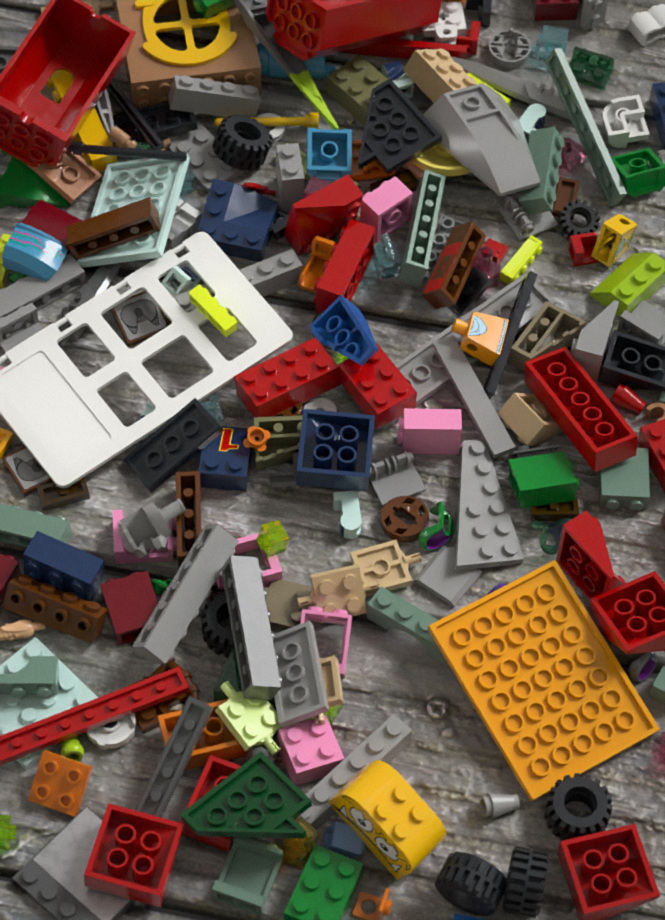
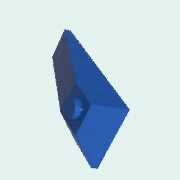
[308,295,379,366]

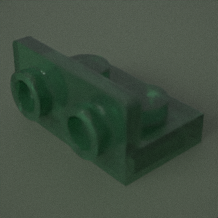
[569,46,615,91]

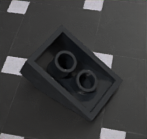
[597,330,665,391]

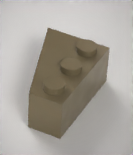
[509,301,586,372]

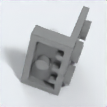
[617,300,665,346]

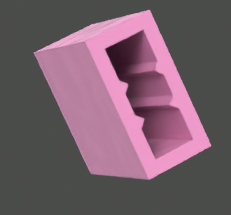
[397,408,462,455]

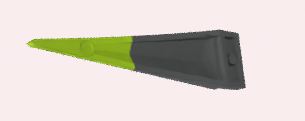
[233,0,339,130]

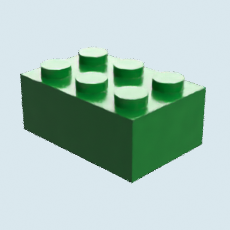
[284,844,364,920]

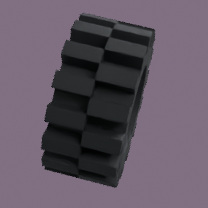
[557,199,600,241]

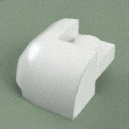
[602,95,650,148]

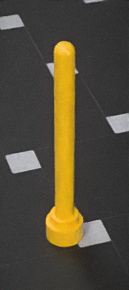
[214,112,319,129]

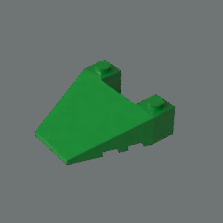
[0,150,70,208]

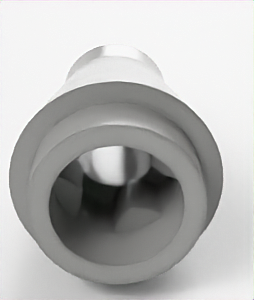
[480,793,520,819]

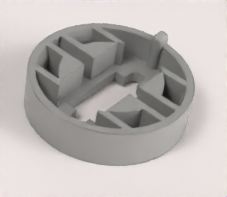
[488,28,531,69]

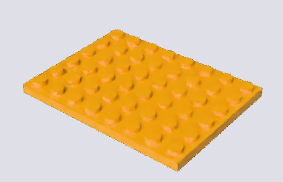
[427,560,660,802]

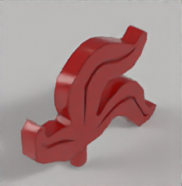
[241,182,276,196]

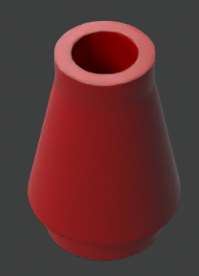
[611,384,647,414]

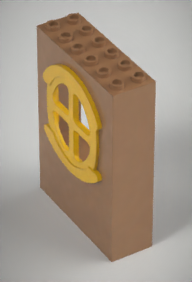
[114,0,261,109]

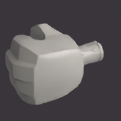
[117,498,187,558]

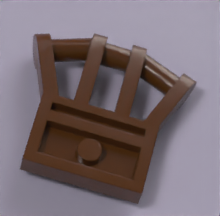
[126,657,200,734]

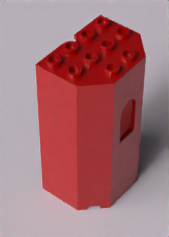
[0,0,136,167]
[266,0,442,61]

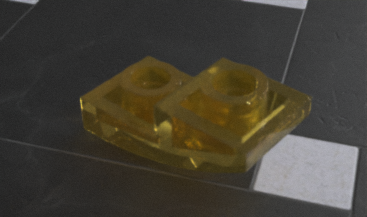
[282,816,319,870]

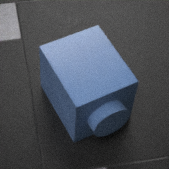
[322,821,365,859]

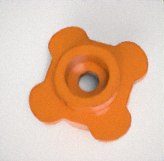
[243,426,270,452]

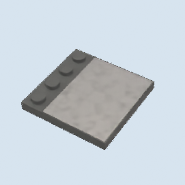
[12,806,135,920]

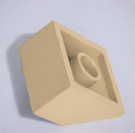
[497,393,562,446]

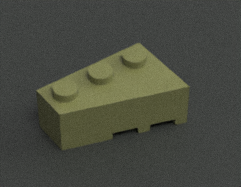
[254,415,303,472]

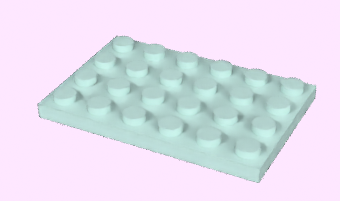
[77,152,190,268]

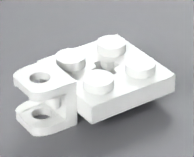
[423,1,466,44]

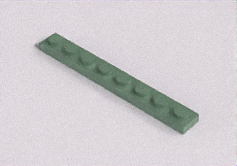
[545,48,627,206]

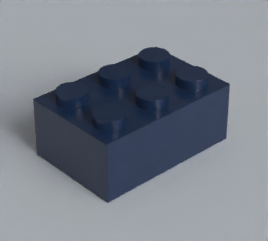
[23,531,104,601]

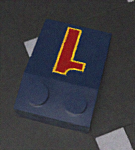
[199,426,252,492]

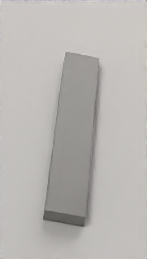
[432,335,515,459]

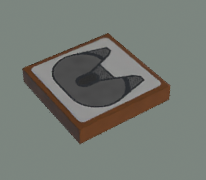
[110,291,169,346]
[2,446,53,497]

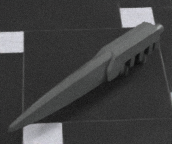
[58,262,124,348]

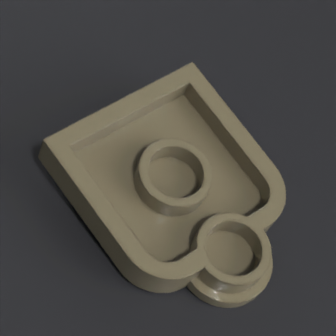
[263,580,313,630]

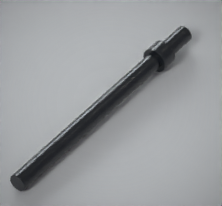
[66,141,187,161]

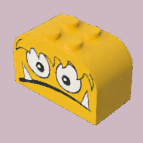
[327,760,447,880]

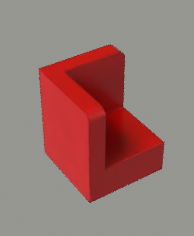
[568,232,599,267]

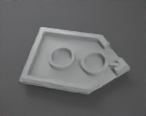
[414,545,482,608]

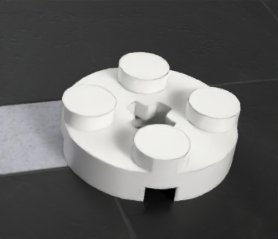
[86,713,136,750]

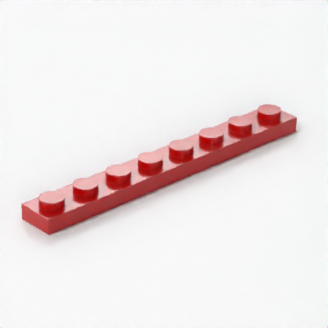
[0,667,189,765]

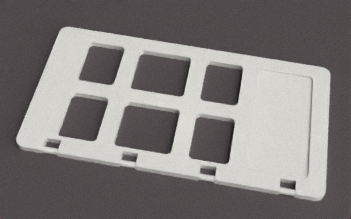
[0,232,293,488]

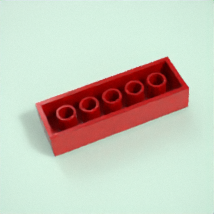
[524,346,638,472]

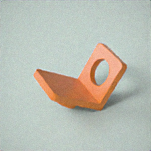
[353,888,393,920]

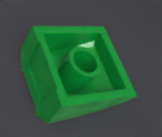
[611,147,665,198]

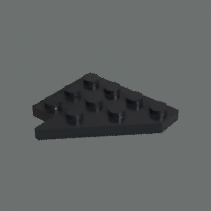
[358,78,442,175]

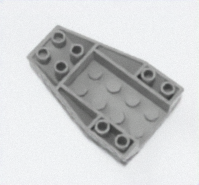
[423,83,540,197]

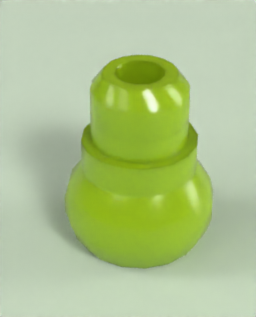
[60,736,84,762]

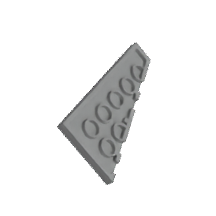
[454,439,524,571]

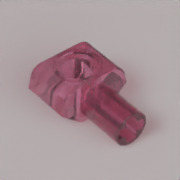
[559,138,587,172]
[472,247,501,288]

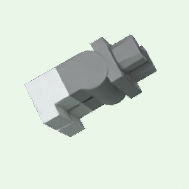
[163,198,202,254]

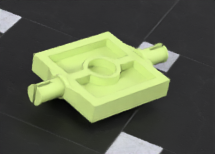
[215,681,283,756]

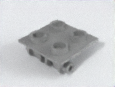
[498,196,559,241]
[369,451,426,506]

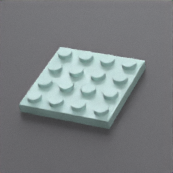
[0,637,98,770]

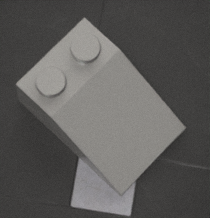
[571,300,619,382]

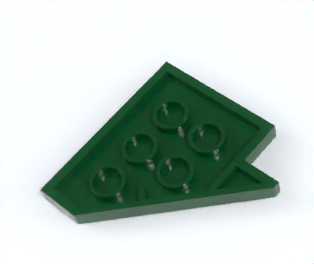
[180,751,312,838]

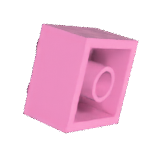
[360,176,413,242]
[276,715,344,786]

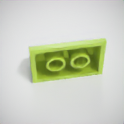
[590,252,665,317]

